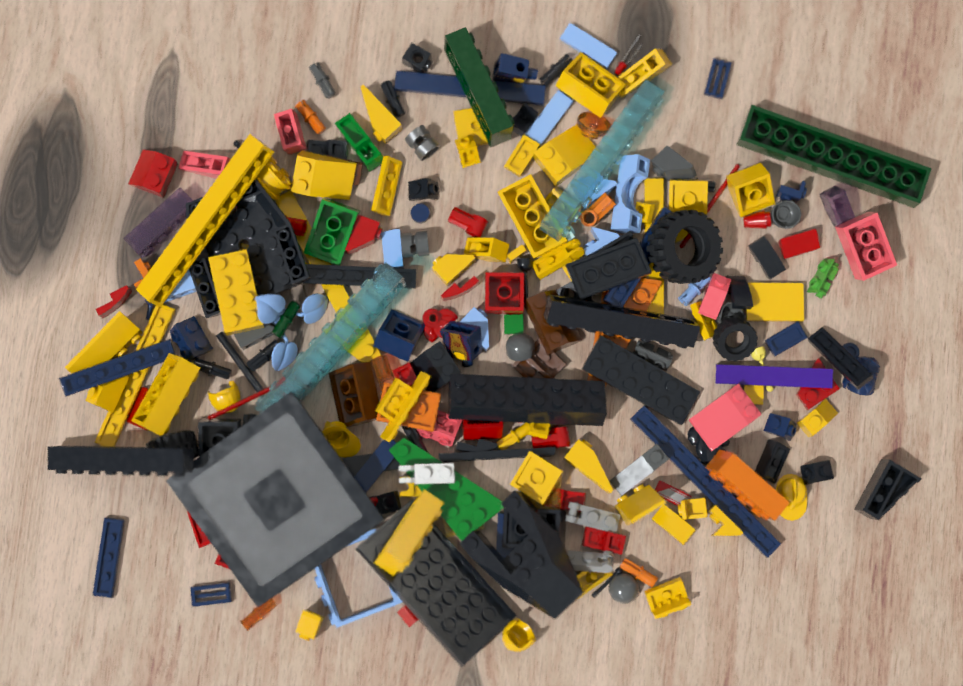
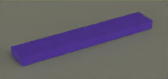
[715,364,833,388]

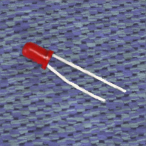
[615,35,642,75]

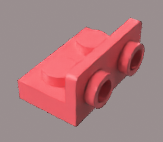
[417,410,462,447]

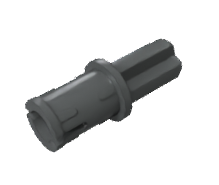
[309,62,335,99]

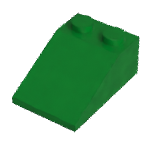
[303,198,360,266]

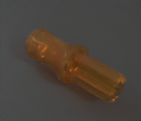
[240,598,277,631]

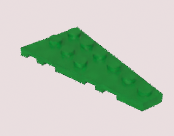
[389,438,504,541]

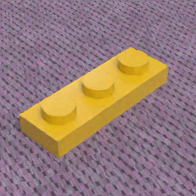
[371,156,402,216]

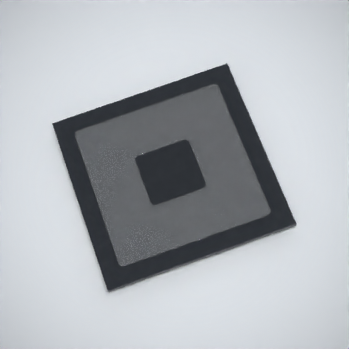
[166,391,385,607]

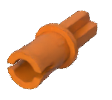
[295,100,326,134]
[620,558,658,588]

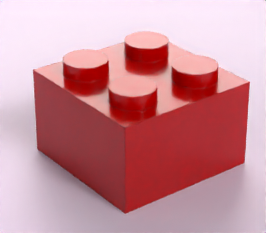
[485,272,524,314]

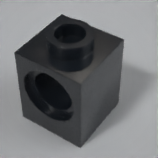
[402,43,432,73]

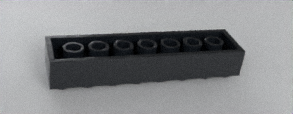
[448,374,607,426]

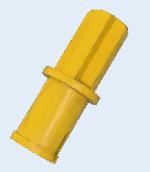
[496,423,530,450]

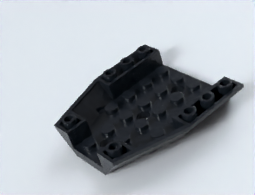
[186,178,310,318]

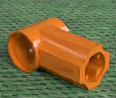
[580,192,617,227]

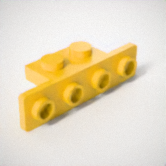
[375,371,431,442]

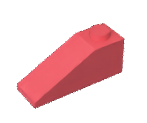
[178,151,231,179]

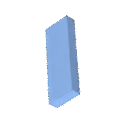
[560,23,617,69]
[525,90,573,146]

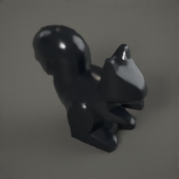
[687,426,730,464]

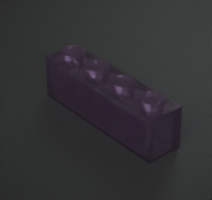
[123,187,193,258]

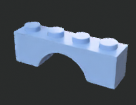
[611,154,650,234]

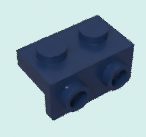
[170,316,213,362]

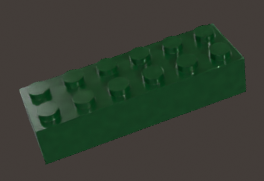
[444,27,515,148]

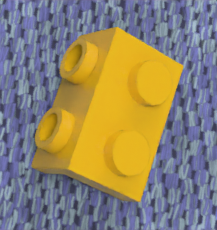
[644,577,692,619]

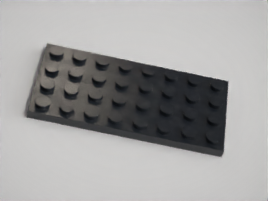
[356,500,517,667]

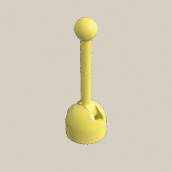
[751,346,774,392]

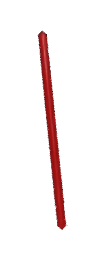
[680,164,740,248]
[207,372,303,420]

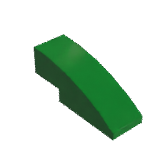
[334,113,383,172]

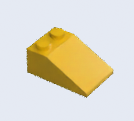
[533,124,600,187]
[291,150,357,200]
[615,484,666,525]

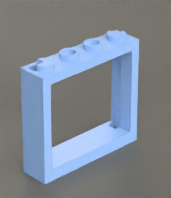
[314,528,403,628]

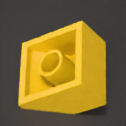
[726,163,775,217]

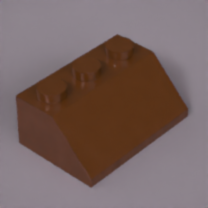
[524,289,582,356]
[328,362,379,427]

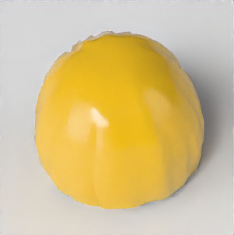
[208,381,241,414]
[502,618,536,652]

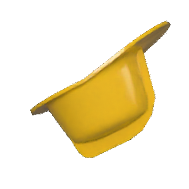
[322,421,361,457]
[776,474,807,521]

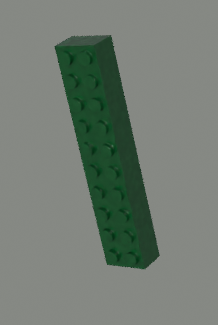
[736,105,932,208]

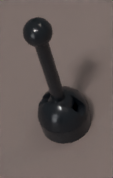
[517,258,532,302]

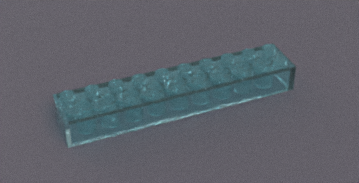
[255,262,406,413]

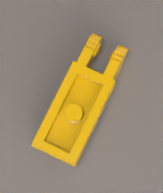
[532,239,585,280]

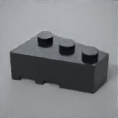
[854,459,922,520]

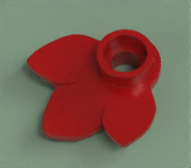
[422,309,458,343]

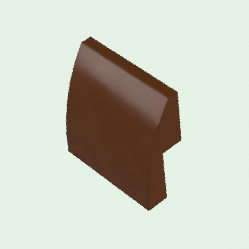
[511,338,567,379]

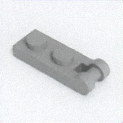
[565,502,620,533]
[566,550,614,573]

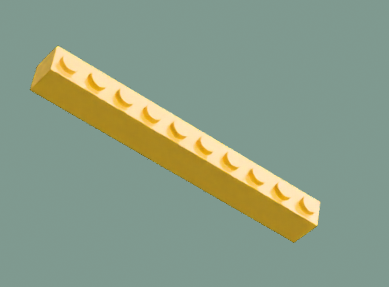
[136,134,274,307]

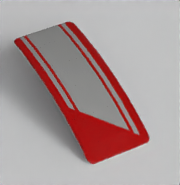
[655,480,692,506]

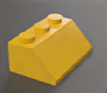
[555,52,626,118]

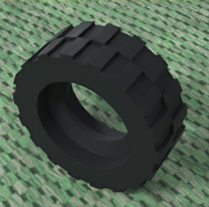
[712,317,758,362]

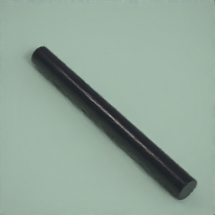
[216,332,267,398]

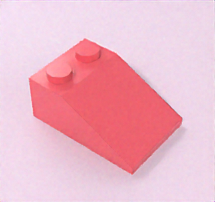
[689,383,762,451]

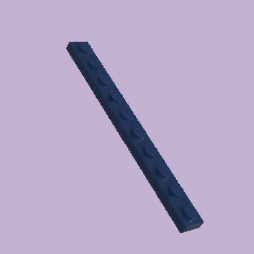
[630,406,781,558]

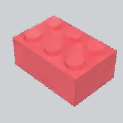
[835,211,897,281]

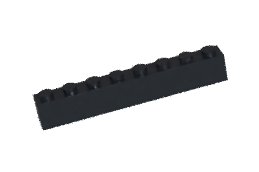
[543,294,700,348]
[48,446,193,477]

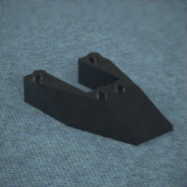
[459,490,584,619]

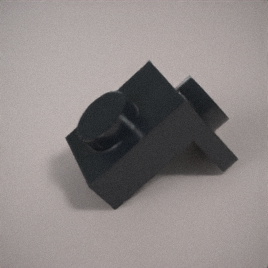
[513,103,539,137]
[408,178,439,201]
[800,460,834,485]

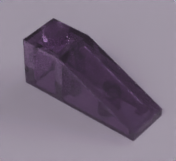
[819,185,855,227]

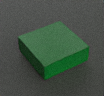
[504,314,524,335]

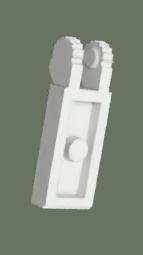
[399,463,454,484]

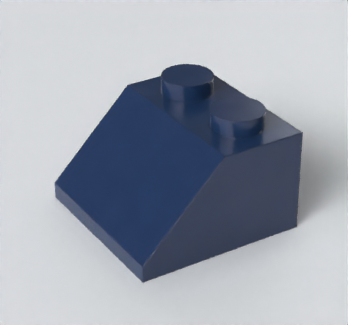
[373,309,425,362]

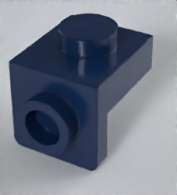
[776,180,807,203]
[763,413,797,441]

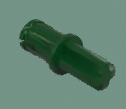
[271,301,300,339]

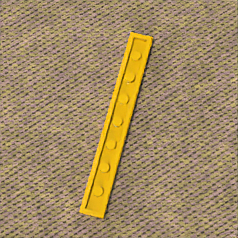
[644,178,664,314]
[275,190,363,330]
[94,304,176,447]

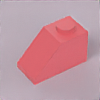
[698,273,731,320]

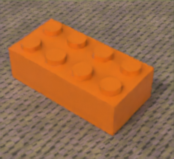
[705,449,790,521]

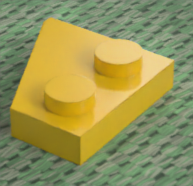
[332,322,381,363]

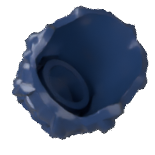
[842,356,880,396]

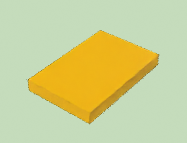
[746,283,804,322]

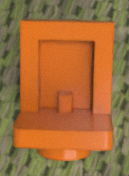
[134,258,152,288]

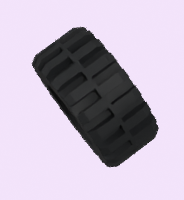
[647,210,723,284]

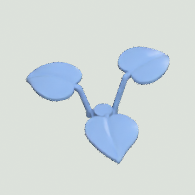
[255,293,328,371]

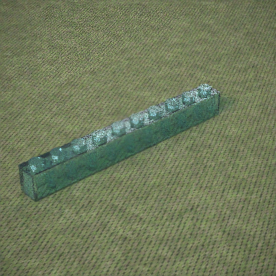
[540,79,665,242]

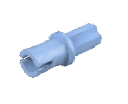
[678,277,710,306]

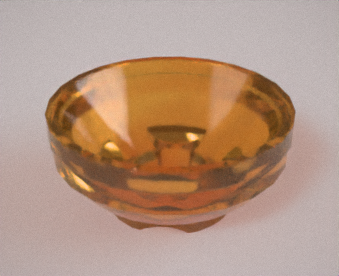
[577,112,611,140]

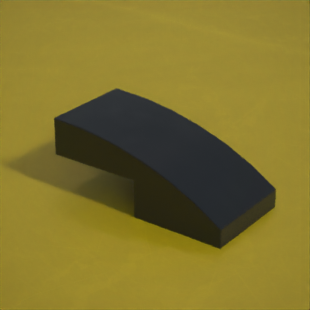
[306,140,347,160]
[748,236,786,280]
[726,275,753,309]
[456,439,497,452]
[369,491,401,515]

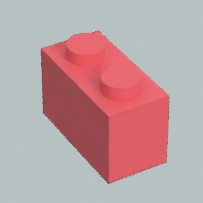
[274,109,307,155]

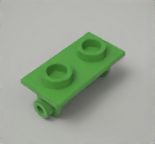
[807,259,839,298]

